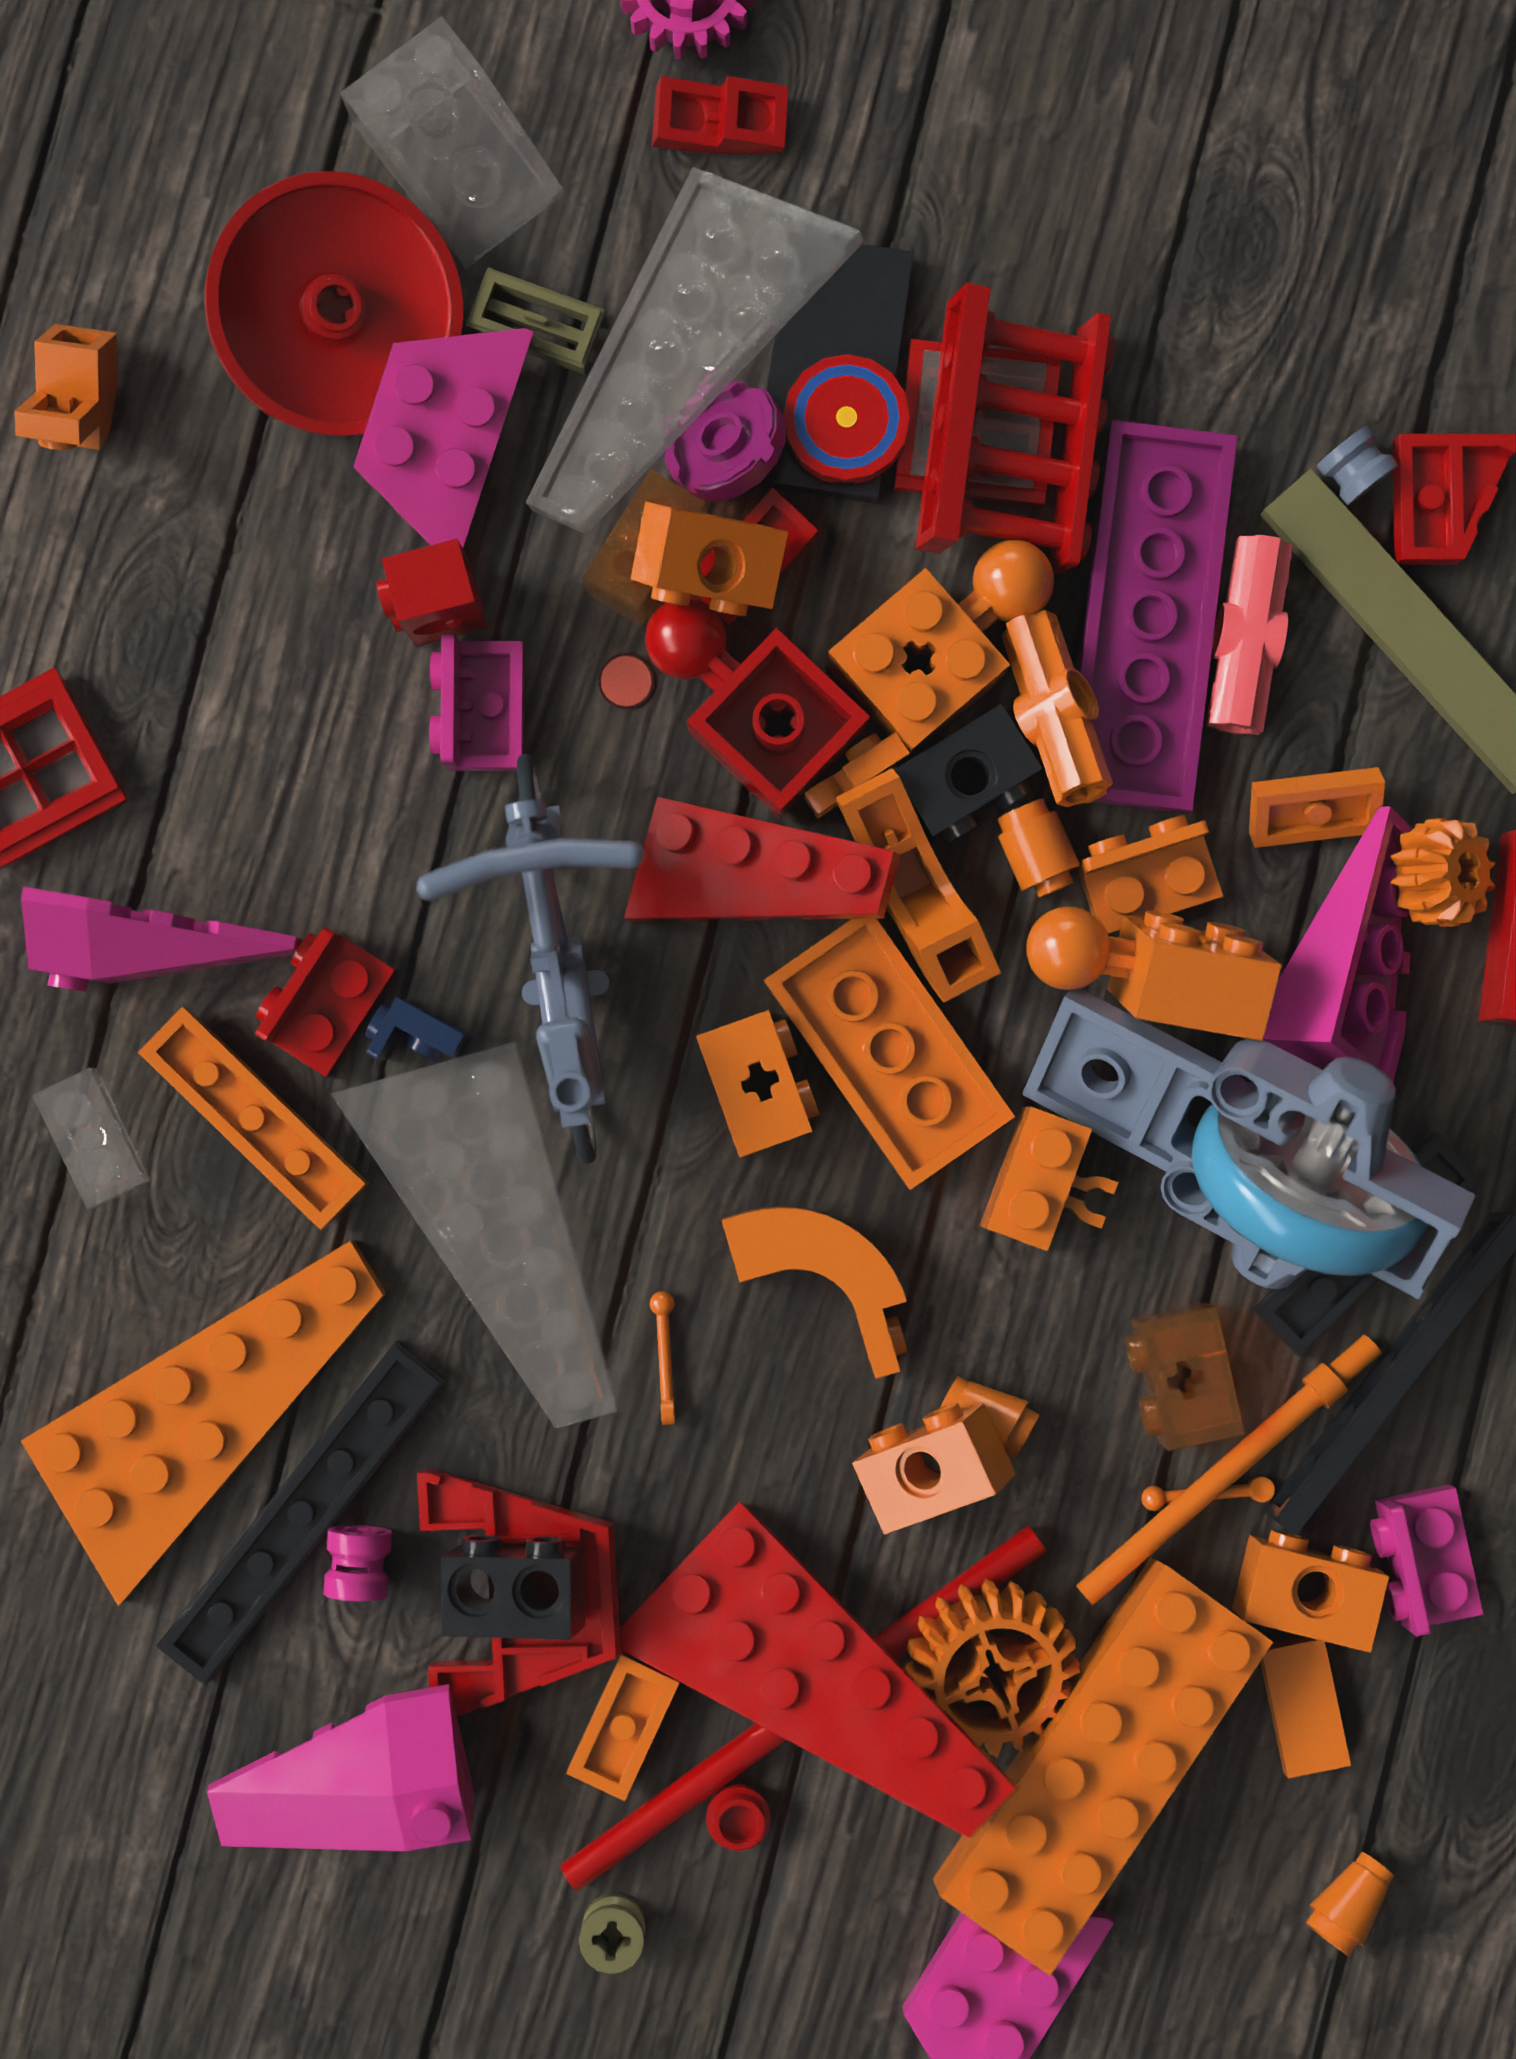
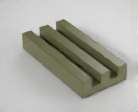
[466,267,606,375]

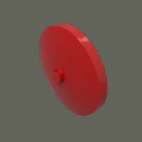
[204,171,463,437]

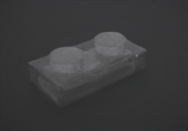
[32,1067,151,1210]

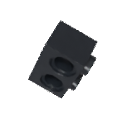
[441,1535,586,1640]

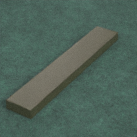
[1260,468,1516,794]

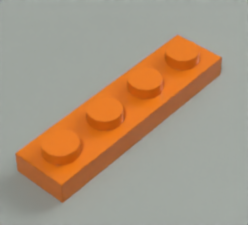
[138,1006,369,1230]

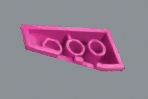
[207,1684,475,1852]

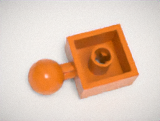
[826,540,1054,760]
[1026,906,1282,1041]

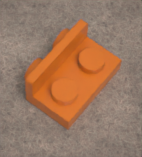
[1077,815,1223,934]

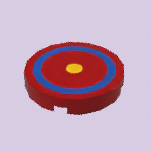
[783,354,910,484]

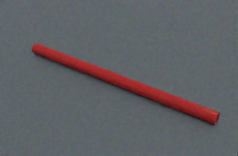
[560,1525,1047,1892]

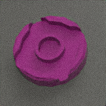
[664,381,786,502]

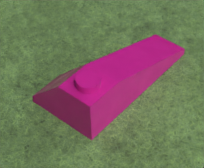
[1263,806,1413,1082]
[21,886,303,992]

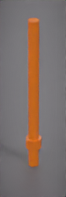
[1076,1334,1382,1606]

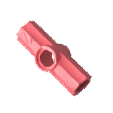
[1206,535,1293,735]

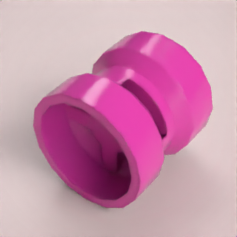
[323,1525,392,1601]

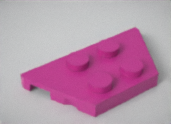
[354,328,534,548]
[902,1909,1114,2059]

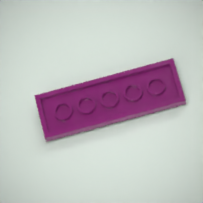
[1078,420,1238,814]

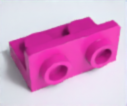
[1370,1484,1483,1637]

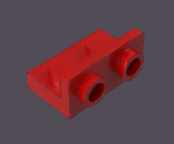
[255,926,398,1078]

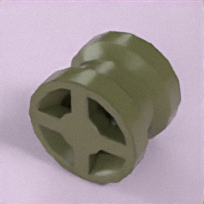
[579,1892,646,1974]

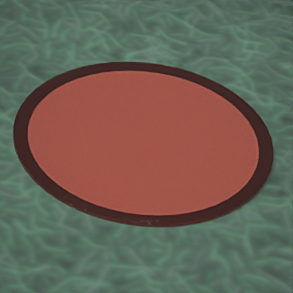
[598,653,654,709]

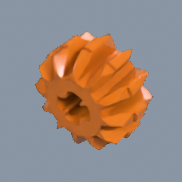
[1390,818,1496,927]

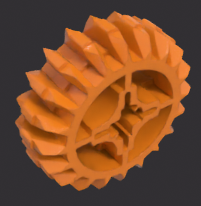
[904,1578,1080,1759]

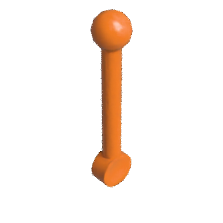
[649,1291,675,1425]
[1141,1476,1275,1511]

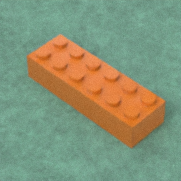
[933,1557,1273,1976]

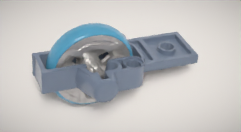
[1022,989,1475,1299]

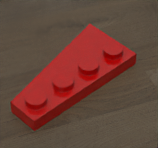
[624,797,900,923]

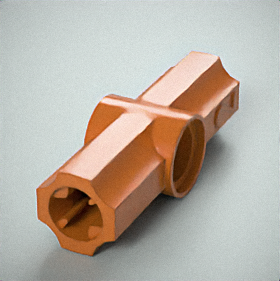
[1001,610,1113,807]

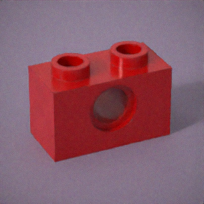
[376,538,489,647]

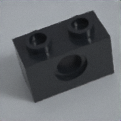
[894,703,1042,844]

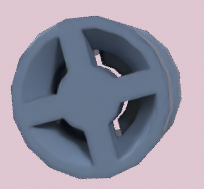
[1316,425,1399,506]

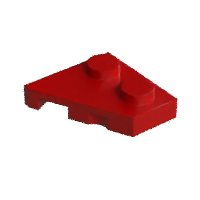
[1392,434,1516,565]

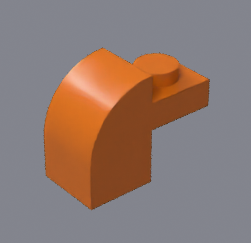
[15,324,118,450]

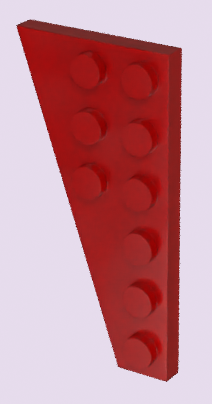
[620,1502,1019,1838]

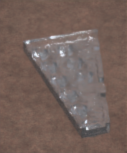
[525,167,864,534]
[331,1042,619,1429]

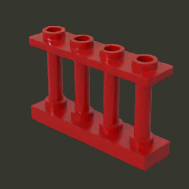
[915,282,1115,575]

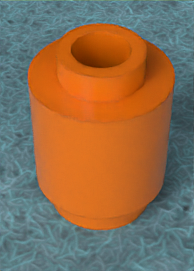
[997,798,1081,898]

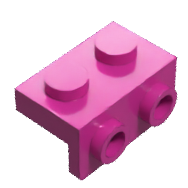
[429,634,525,771]

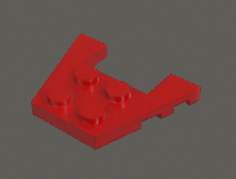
[417,1469,621,1717]

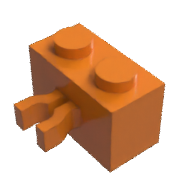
[980,1107,1118,1251]

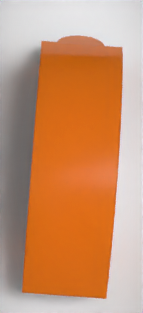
[835,768,1001,1003]
[722,1206,908,1379]

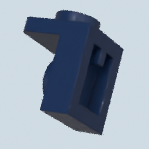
[365,997,472,1062]

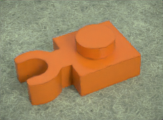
[803,732,910,820]

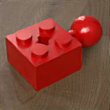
[645,598,870,819]

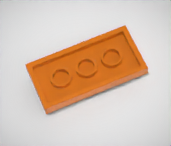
[764,918,1015,1190]

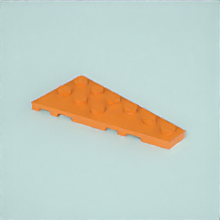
[21,1240,386,1606]

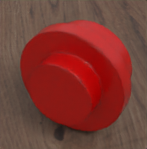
[706,1784,771,1851]

